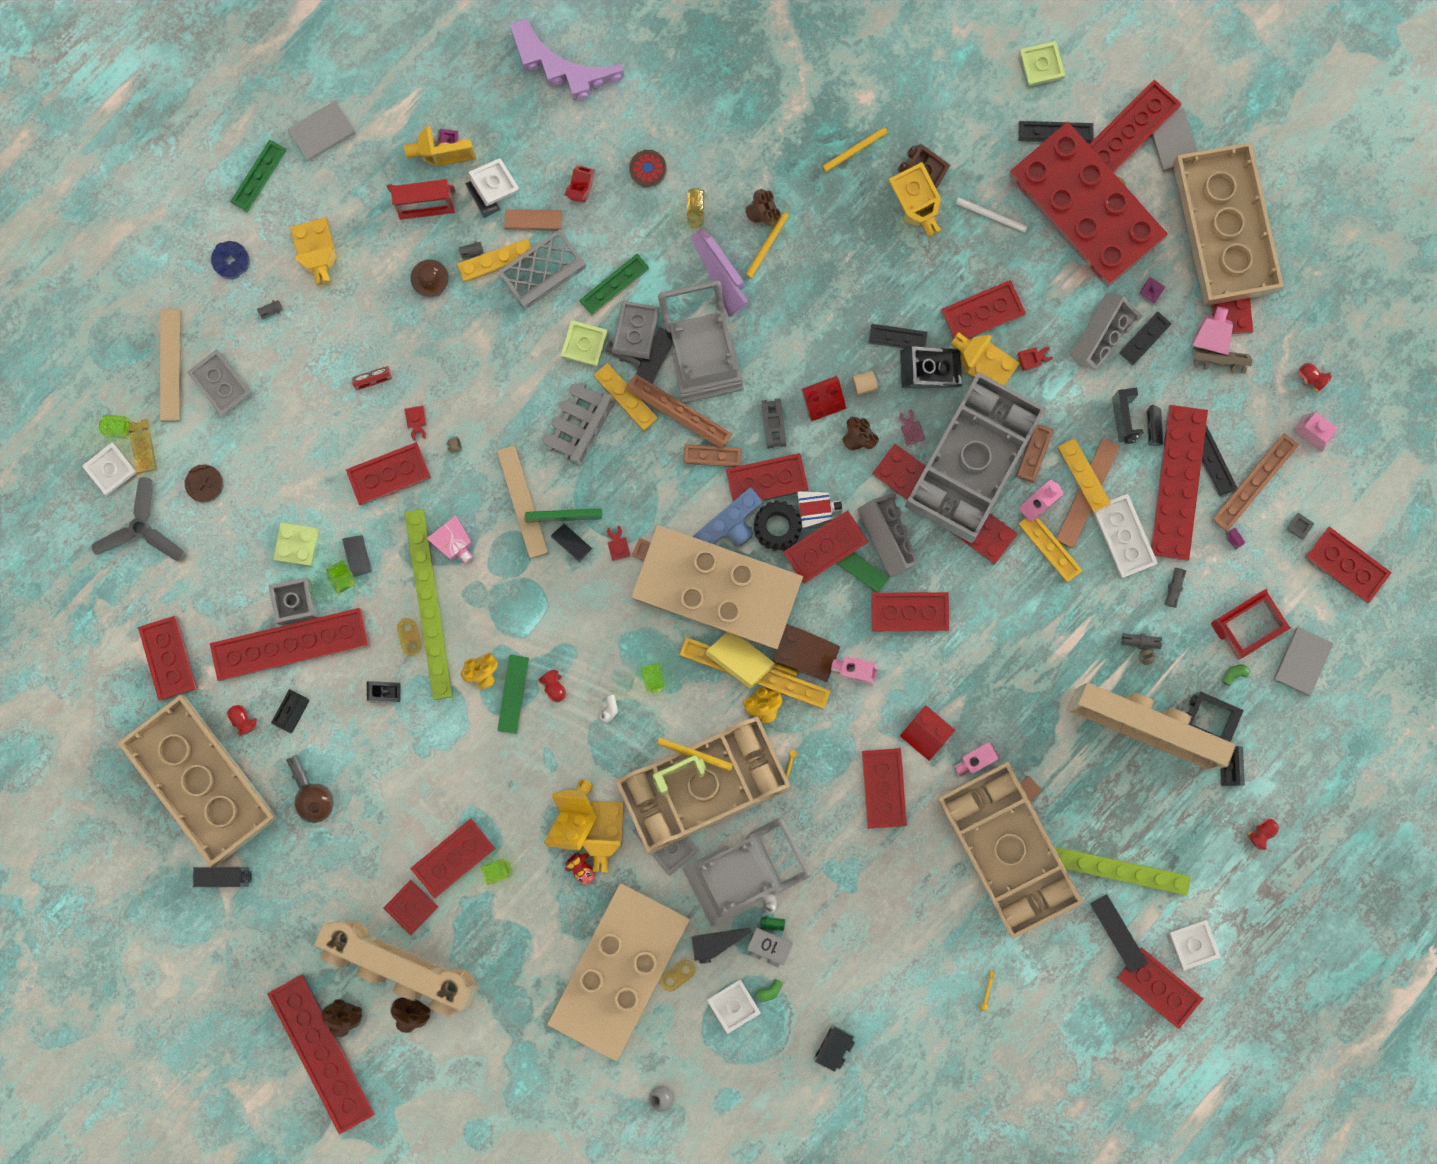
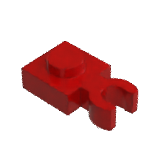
[1017,347,1053,371]
[404,405,427,441]
[607,526,631,561]

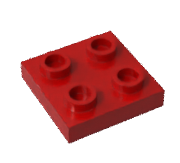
[801,376,846,422]

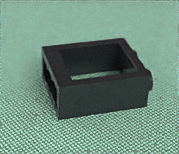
[1185,691,1244,742]
[193,867,252,887]

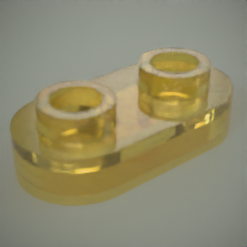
[397,618,422,656]
[660,960,696,992]

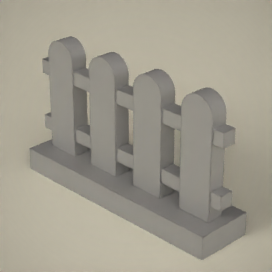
[543,383,616,467]

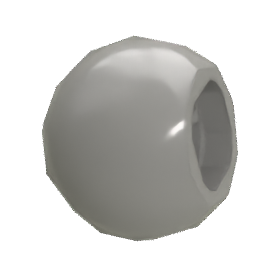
[649,1086,673,1112]

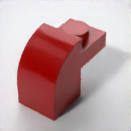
[565,165,595,203]

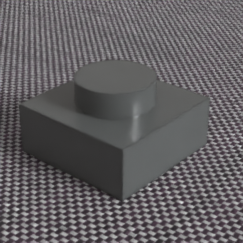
[1286,513,1314,540]

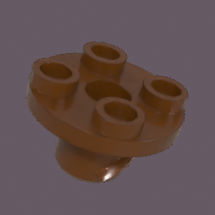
[746,189,781,226]
[411,259,449,297]
[843,416,879,451]
[390,997,431,1033]
[322,999,362,1037]

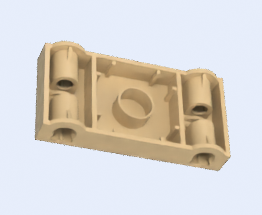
[616,716,791,855]
[938,761,1083,939]
[314,920,479,1017]

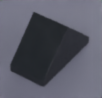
[367,681,400,703]

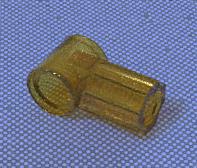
[687,188,705,229]

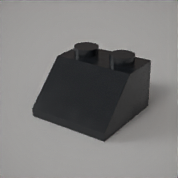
[813,1024,855,1072]

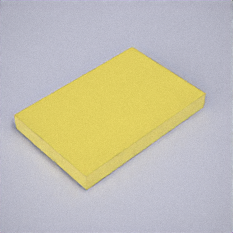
[706,632,775,689]

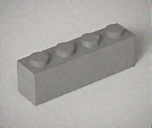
[1070,292,1142,370]
[857,493,917,577]

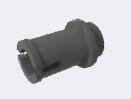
[459,241,484,259]
[257,300,283,320]

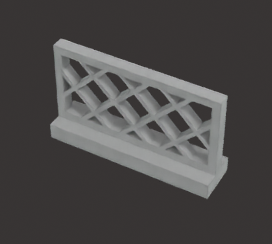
[498,229,586,310]

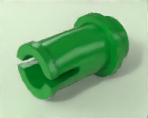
[760,915,785,931]

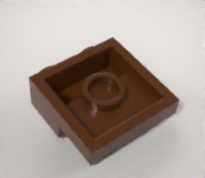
[897,144,950,189]

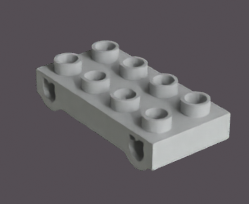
[904,372,1046,543]

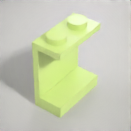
[652,755,706,797]

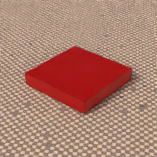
[383,880,439,935]

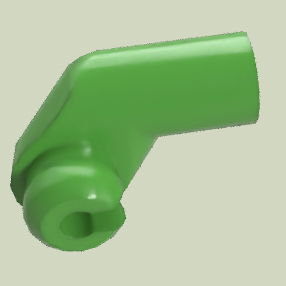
[1222,664,1250,686]
[756,979,783,1002]

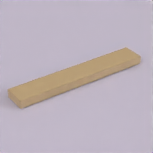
[160,309,181,422]
[496,445,548,559]

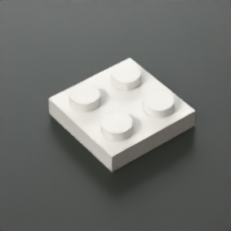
[467,158,519,206]
[82,442,137,496]
[1169,920,1221,970]
[707,979,761,1034]

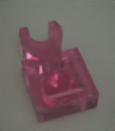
[899,410,925,446]

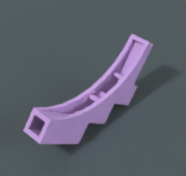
[510,18,624,101]

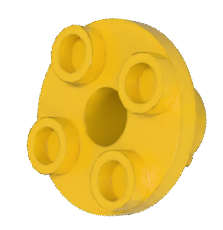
[461,653,498,689]
[743,687,783,723]

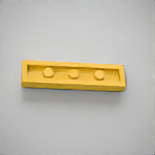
[457,238,534,283]
[594,363,658,431]
[1058,438,1111,513]
[1018,517,1083,583]

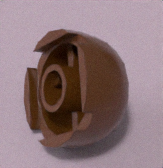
[294,783,334,823]

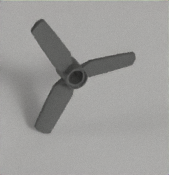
[92,477,184,561]

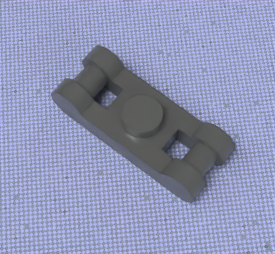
[761,398,787,449]

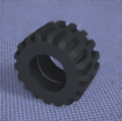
[754,500,802,551]

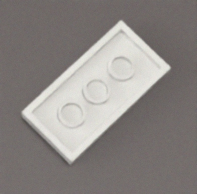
[1094,494,1158,579]

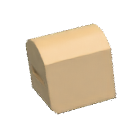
[852,371,878,397]

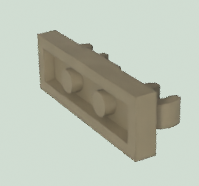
[1192,347,1252,374]

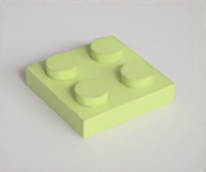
[1019,41,1065,87]
[561,320,608,367]
[273,522,319,567]

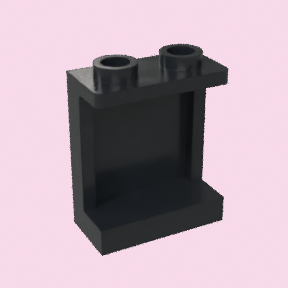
[1112,387,1144,444]

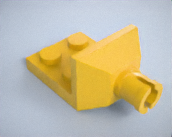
[404,126,476,167]
[888,162,941,238]
[290,217,337,286]
[950,332,1020,386]
[544,779,597,850]
[583,801,624,872]

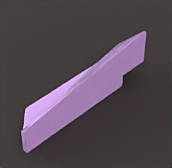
[691,228,748,317]

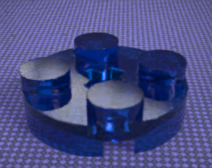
[211,241,250,279]

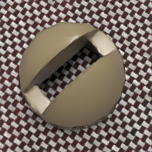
[446,437,462,453]
[1139,649,1155,665]

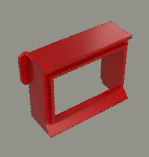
[387,179,456,220]
[1211,588,1291,660]

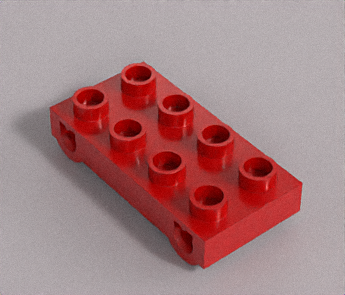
[1009,121,1168,287]

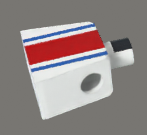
[797,492,842,530]

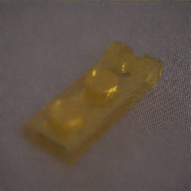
[128,419,157,474]

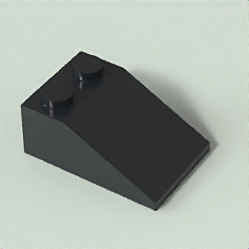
[900,346,962,389]
[691,928,751,964]

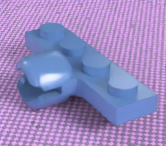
[692,487,763,546]

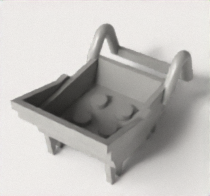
[658,280,744,404]
[682,817,811,926]

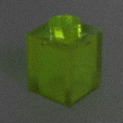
[99,414,131,439]
[326,560,354,594]
[641,663,666,693]
[481,858,513,885]

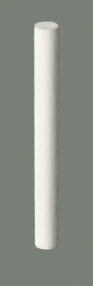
[956,197,1028,233]

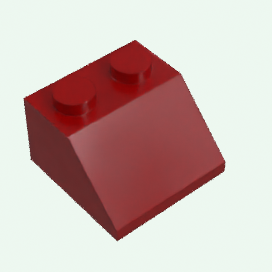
[900,705,956,761]

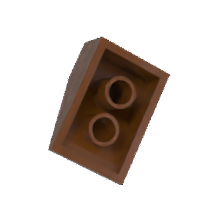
[773,624,840,682]

